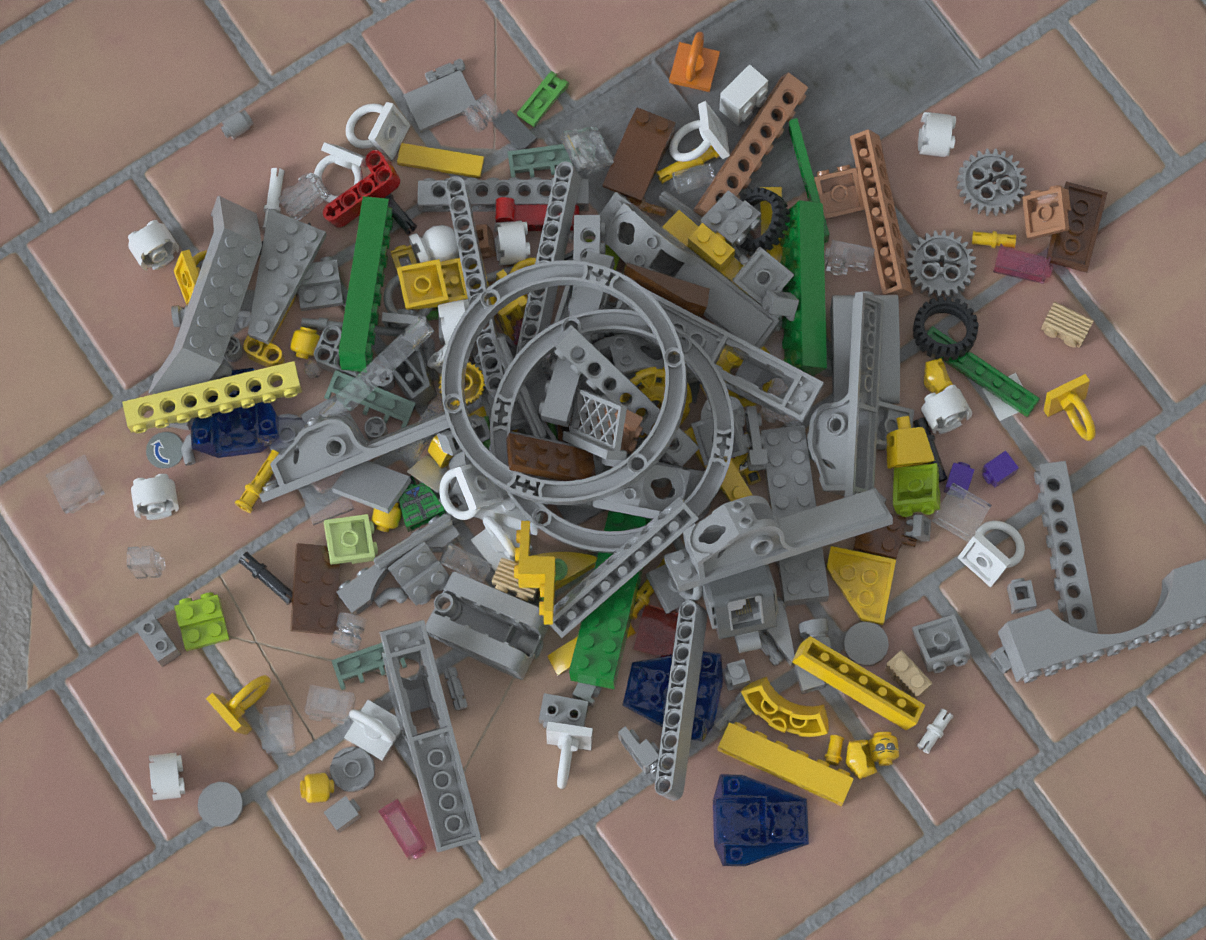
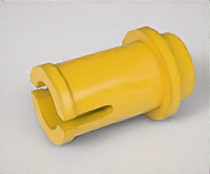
[824,735,844,765]

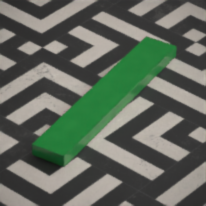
[788,118,830,243]
[927,326,1040,417]

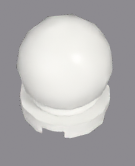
[408,225,459,263]

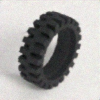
[739,187,790,253]
[913,296,979,361]

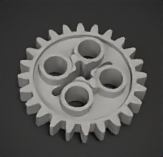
[957,148,1027,216]
[906,230,977,299]

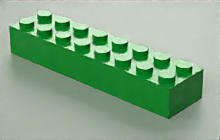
[339,196,393,372]
[780,200,827,377]
[569,510,653,690]

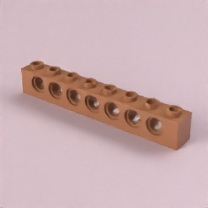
[693,72,808,217]
[850,129,913,299]

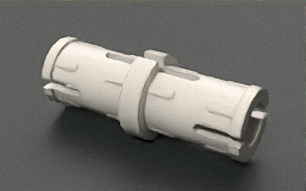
[917,709,953,754]

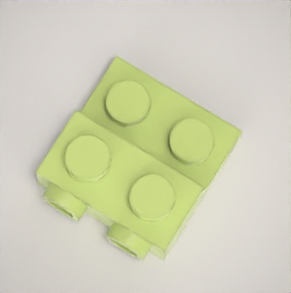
[324,514,378,565]

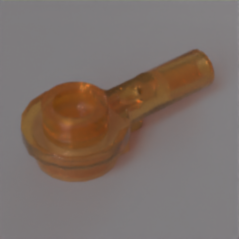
[626,197,667,217]

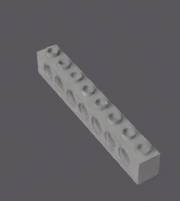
[418,177,589,212]
[553,325,699,467]
[1034,461,1098,634]
[550,496,699,638]

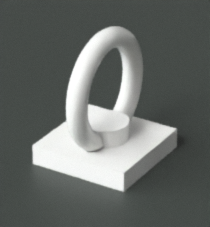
[669,101,730,162]
[346,102,410,161]
[313,142,367,203]
[439,463,504,520]
[471,516,533,572]
[958,521,1025,587]
[344,700,401,762]
[546,722,593,789]

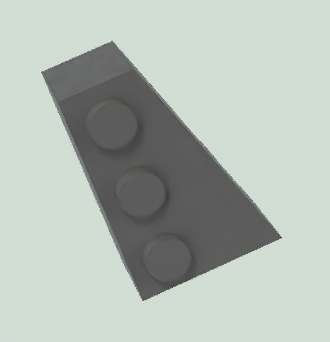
[378,327,437,409]

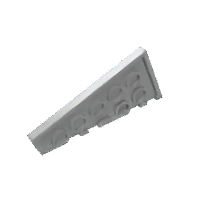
[248,209,327,345]

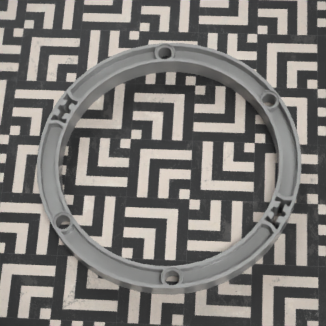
[441,260,687,505]
[490,309,734,553]

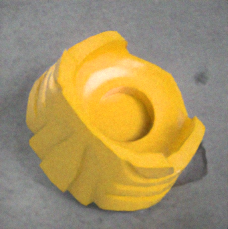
[924,358,953,394]
[845,740,877,780]

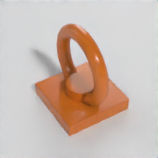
[669,32,720,92]

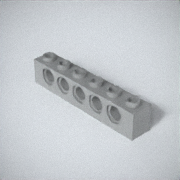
[573,215,606,345]

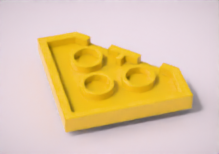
[826,546,896,625]

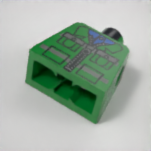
[399,476,446,532]

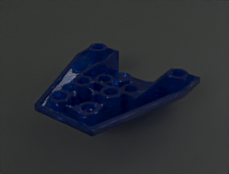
[191,367,280,458]
[623,651,723,742]
[713,774,809,867]

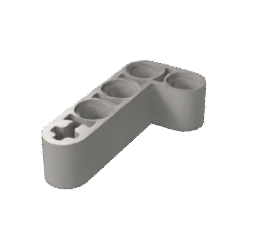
[314,325,395,392]

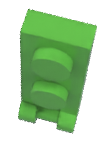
[517,71,569,127]

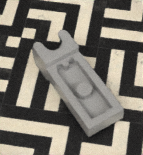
[745,406,768,471]

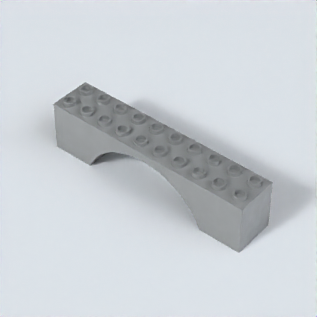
[998,559,1206,684]

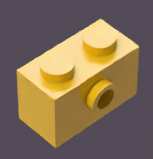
[688,223,735,272]

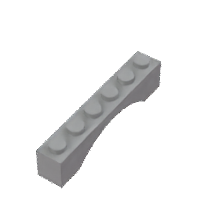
[337,514,461,617]

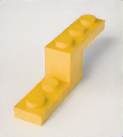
[683,426,753,502]
[514,521,556,625]

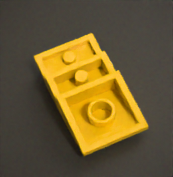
[397,258,489,310]

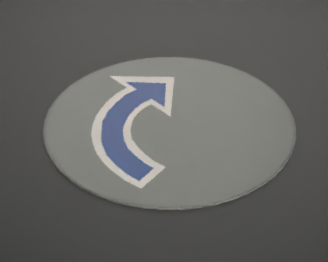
[146,432,183,469]

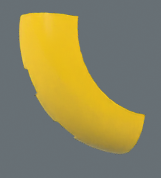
[741,676,829,737]

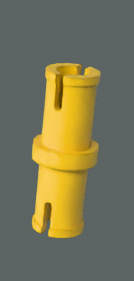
[972,231,1016,248]

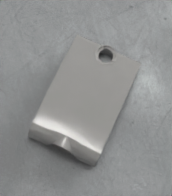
[830,291,900,404]
[426,572,550,680]

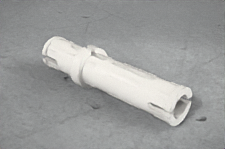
[263,168,285,230]

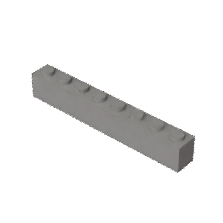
[539,251,615,427]

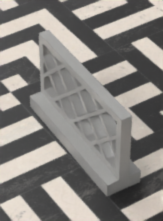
[562,388,627,460]

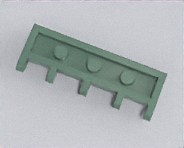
[507,140,596,178]
[324,370,416,428]
[331,643,408,690]

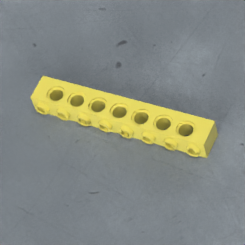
[122,361,302,433]

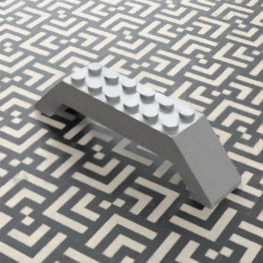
[148,196,262,405]

